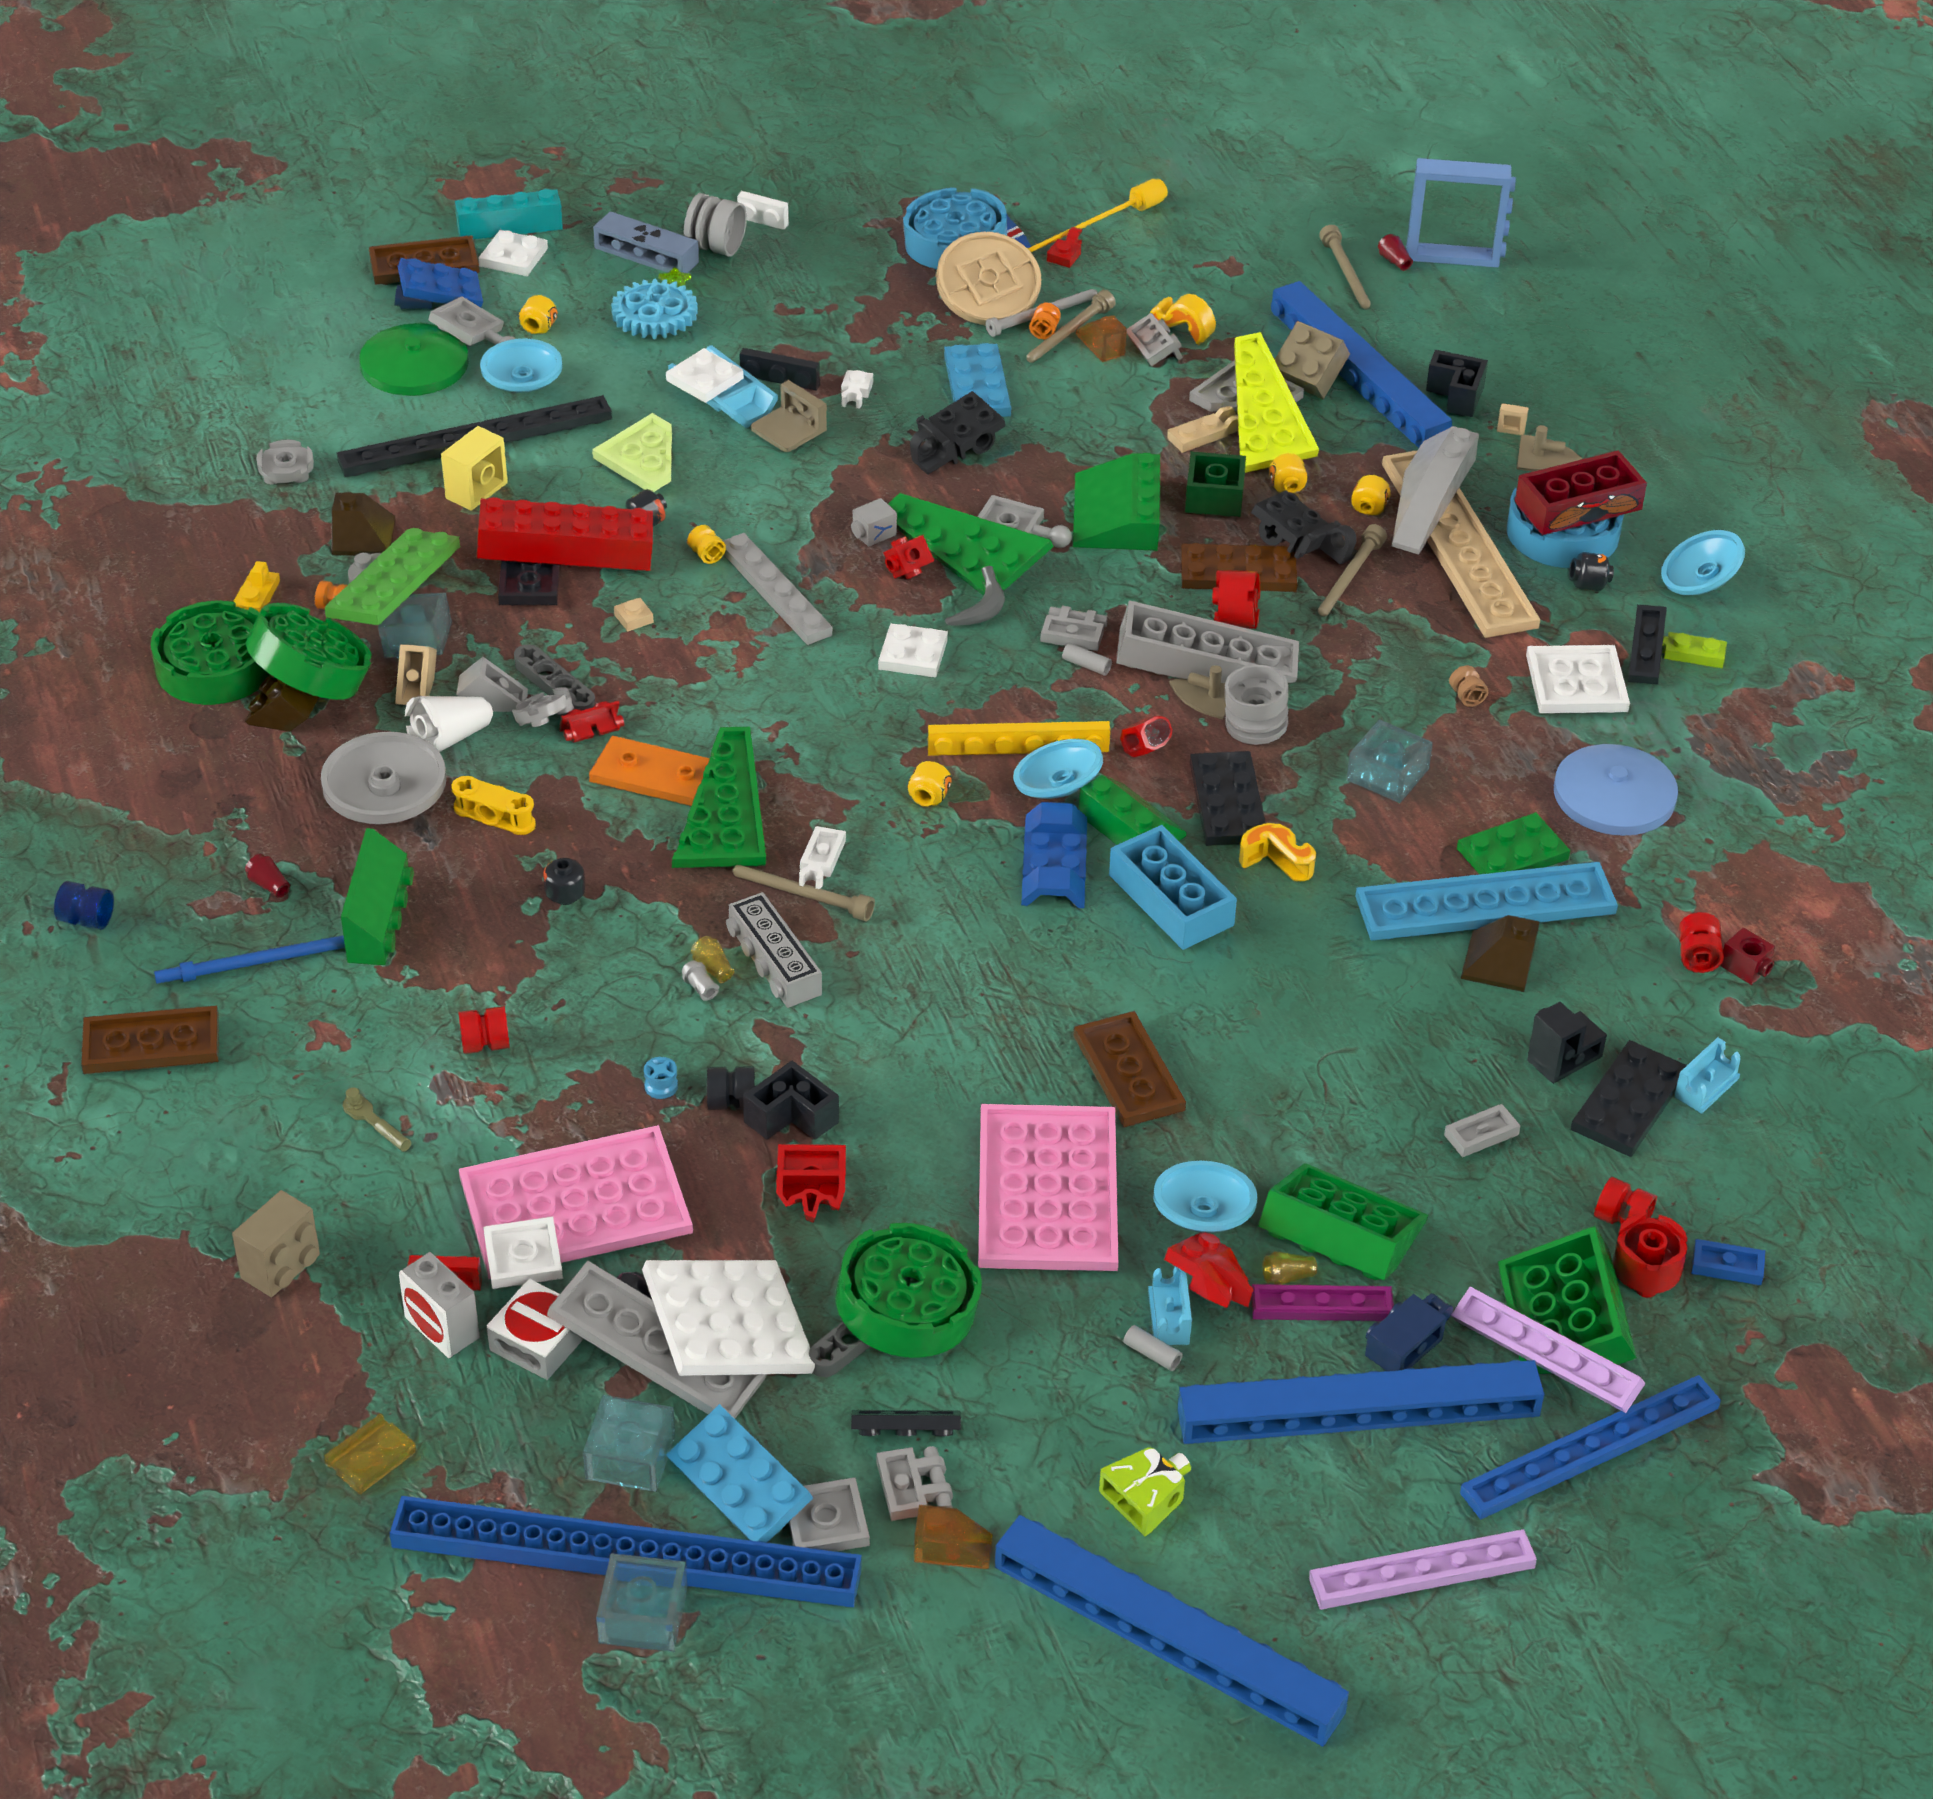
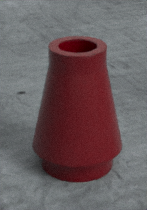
[1378,234,1413,271]
[245,854,291,898]

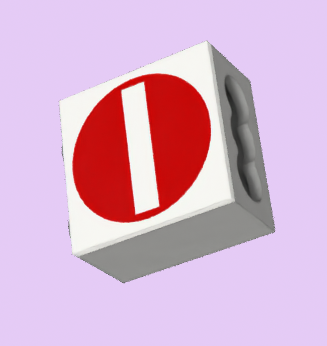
[399,1252,480,1358]
[487,1279,584,1380]

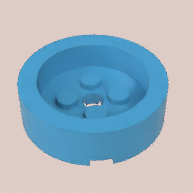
[903,187,1008,269]
[1506,488,1624,568]

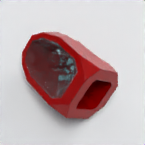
[1120,716,1173,758]

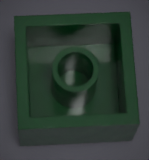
[1185,451,1246,517]

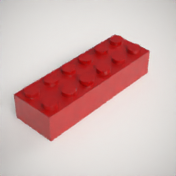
[477,497,653,571]

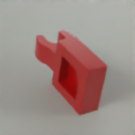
[1046,227,1082,268]

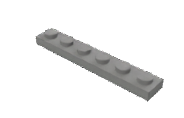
[723,533,832,645]

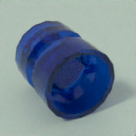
[54,881,114,930]

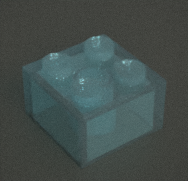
[378,593,452,658]
[1347,719,1433,803]
[583,1395,675,1492]
[596,1554,688,1652]

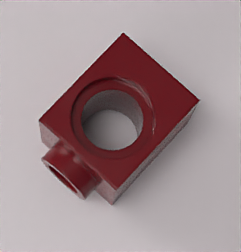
[1720,927,1775,985]

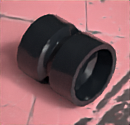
[707,1066,755,1110]

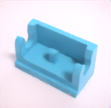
[1674,1037,1741,1114]
[1148,1266,1192,1345]

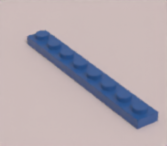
[1460,1375,1721,1520]

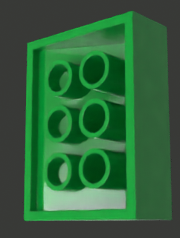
[1073,453,1160,551]
[1258,1163,1428,1280]
[1498,1226,1637,1374]

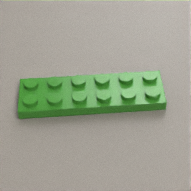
[324,528,460,626]

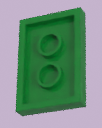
[1457,812,1570,874]

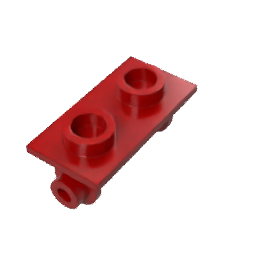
[559,701,624,743]

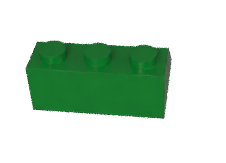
[1079,775,1187,845]

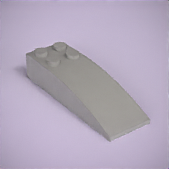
[1116,600,1299,683]

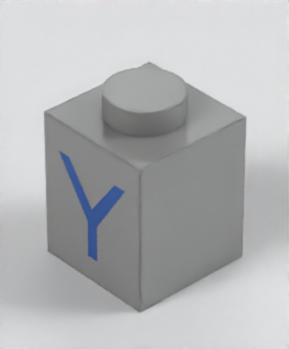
[851,498,897,547]

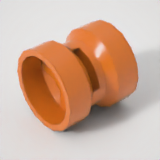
[1029,303,1061,340]
[315,580,347,610]

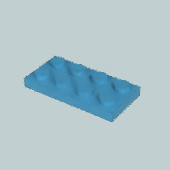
[944,343,1011,417]
[666,1404,813,1543]

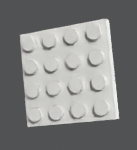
[642,1260,815,1376]

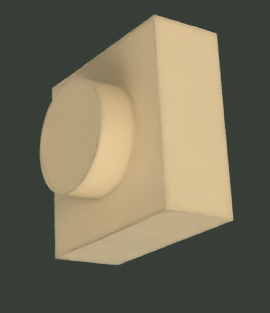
[1497,403,1529,435]
[614,598,654,632]

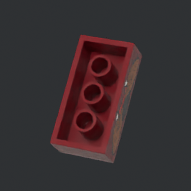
[1515,450,1647,535]

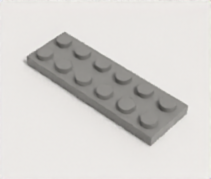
[547,1261,767,1419]

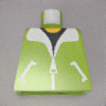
[1099,1447,1191,1537]

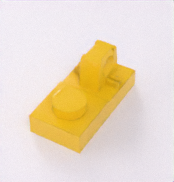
[233,561,280,612]

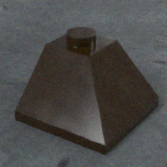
[331,492,396,556]
[1461,915,1540,992]

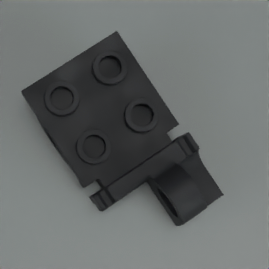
[910,391,1006,475]
[1251,490,1357,565]

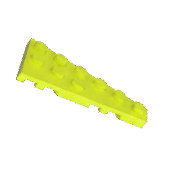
[1234,332,1319,473]

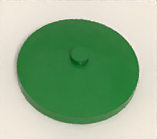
[359,323,469,396]

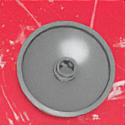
[321,732,446,824]

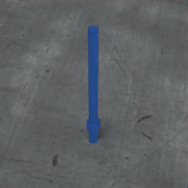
[154,935,345,984]

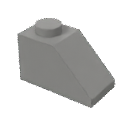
[456,657,528,712]

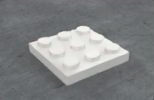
[1526,645,1630,714]

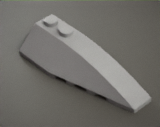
[1392,426,1479,554]

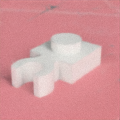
[841,370,873,408]

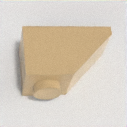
[395,644,437,705]

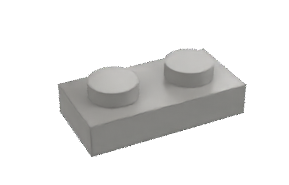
[1444,1104,1520,1157]

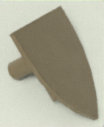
[1517,425,1583,471]
[1169,665,1226,720]

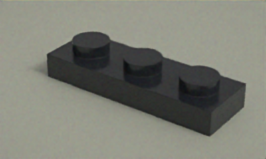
[739,348,820,391]
[1628,604,1667,684]
[851,1410,961,1436]

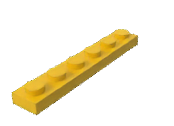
[928,721,1110,756]

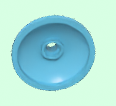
[480,339,563,393]
[1661,530,1745,595]
[1013,739,1103,799]
[1154,1161,1257,1233]

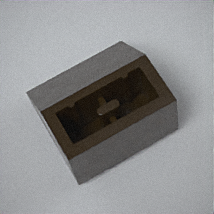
[245,675,319,732]

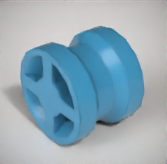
[644,1057,678,1099]

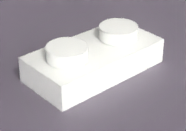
[737,191,788,230]

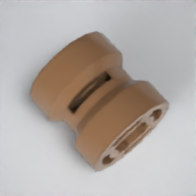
[1449,665,1488,707]

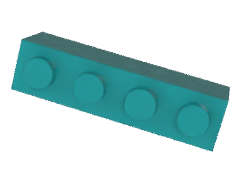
[455,189,563,240]

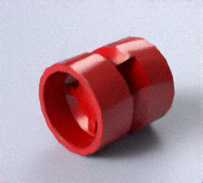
[1679,912,1724,973]
[458,1006,510,1054]
[1594,1177,1657,1225]

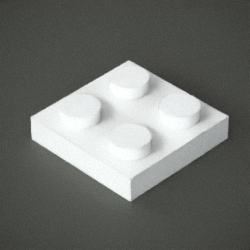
[479,230,548,276]
[666,348,743,403]
[878,623,948,678]
[483,1217,563,1289]

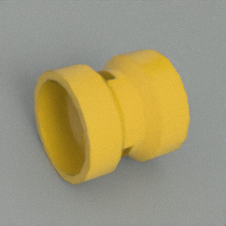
[687,525,726,564]

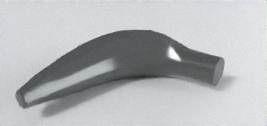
[945,566,1005,626]

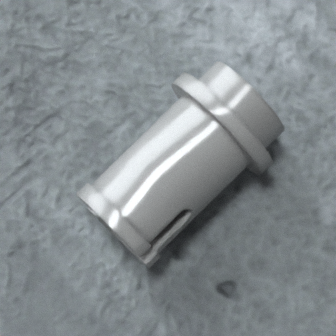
[682,960,719,1001]

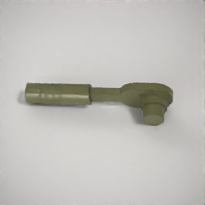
[343,1087,411,1152]

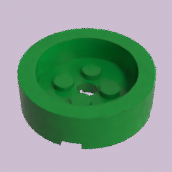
[151,601,271,705]
[246,603,372,700]
[836,1223,982,1358]

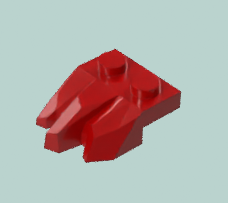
[776,1144,846,1223]
[1164,1232,1253,1308]

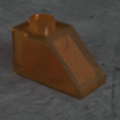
[1076,315,1127,362]
[914,1505,993,1570]

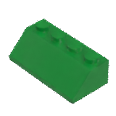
[341,828,414,965]

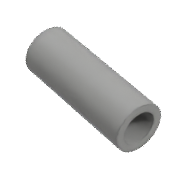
[1062,643,1112,676]
[1123,1325,1182,1371]

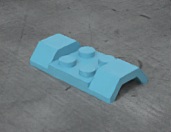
[668,345,778,428]

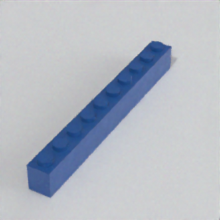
[1271,281,1453,448]
[1177,1360,1544,1444]
[995,1515,1349,1747]

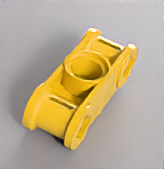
[451,776,536,835]

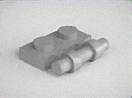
[1040,606,1108,651]
[877,1446,953,1521]

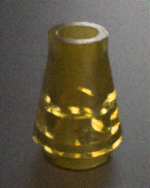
[691,936,735,983]
[1263,1251,1317,1285]

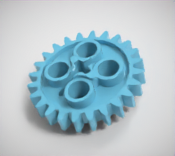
[611,279,698,339]

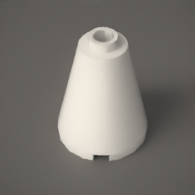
[405,696,493,752]

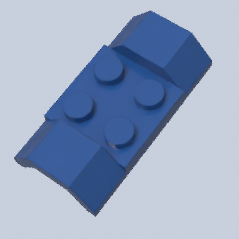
[1021,802,1087,908]

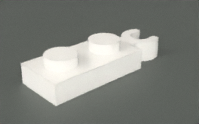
[799,826,846,889]

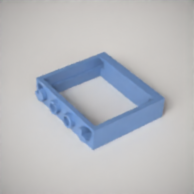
[1406,158,1516,267]

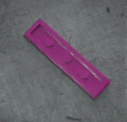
[1251,1284,1394,1321]

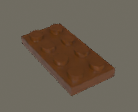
[369,235,480,285]
[1181,543,1297,592]
[81,1005,219,1074]
[1073,1011,1186,1127]

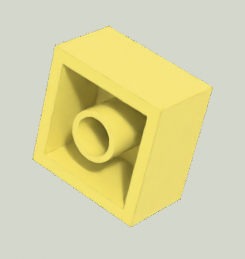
[441,426,508,511]

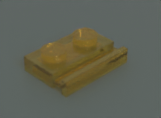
[324,1413,417,1494]

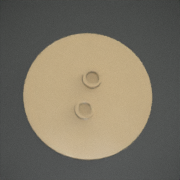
[936,232,1041,325]

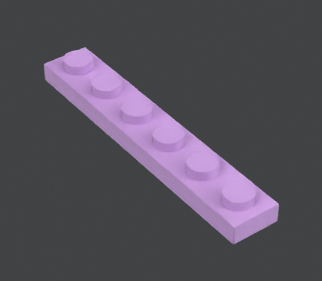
[1451,1287,1645,1413]
[1309,1529,1537,1610]

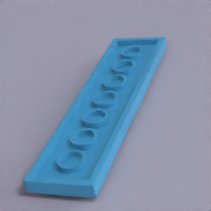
[1355,862,1618,941]

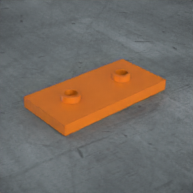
[589,735,710,806]

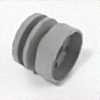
[684,193,747,256]
[1225,664,1288,745]

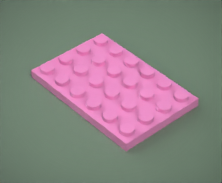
[978,1104,1118,1271]
[459,1125,693,1279]

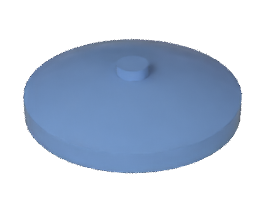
[1554,744,1678,836]

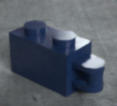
[1365,1293,1453,1371]

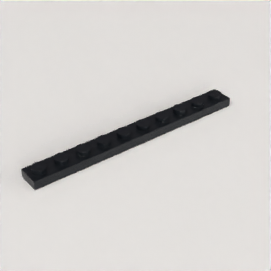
[337,395,612,477]

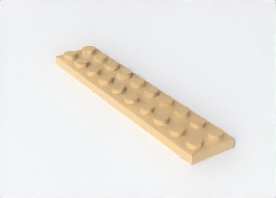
[1382,451,1540,638]

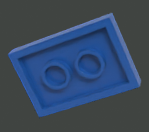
[398,258,483,307]

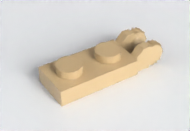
[1167,406,1238,453]

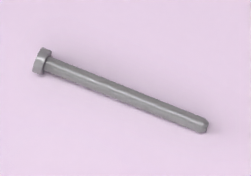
[986,289,1098,337]

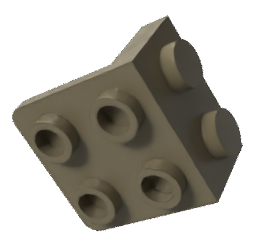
[751,380,827,452]

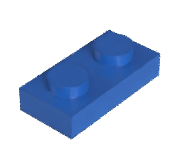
[1691,1239,1765,1286]

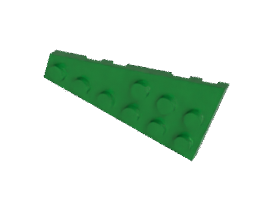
[888,493,1054,596]
[672,727,766,868]

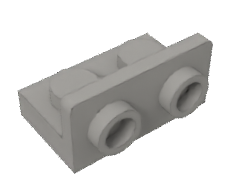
[1125,313,1183,366]

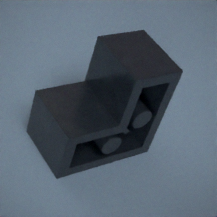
[1426,350,1488,417]
[1527,1001,1607,1084]
[743,1060,839,1140]

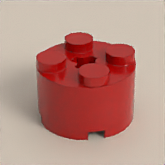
[1212,570,1260,629]
[1612,1213,1687,1298]

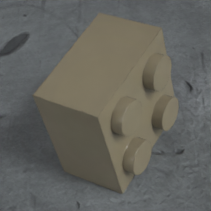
[1274,321,1350,399]
[232,1190,320,1298]

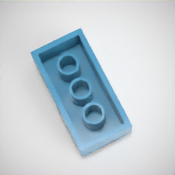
[1109,825,1237,950]

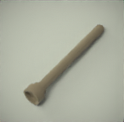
[1319,225,1371,309]
[1026,290,1116,363]
[1318,524,1387,617]
[733,865,875,922]

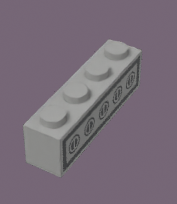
[726,892,822,1008]

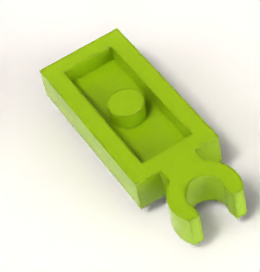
[1662,632,1727,669]

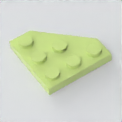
[592,413,672,492]

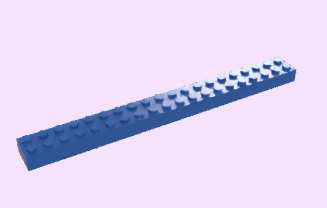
[390,1496,862,1608]

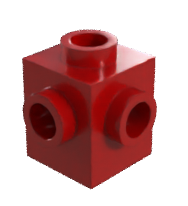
[883,535,934,579]

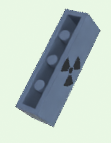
[593,211,699,278]

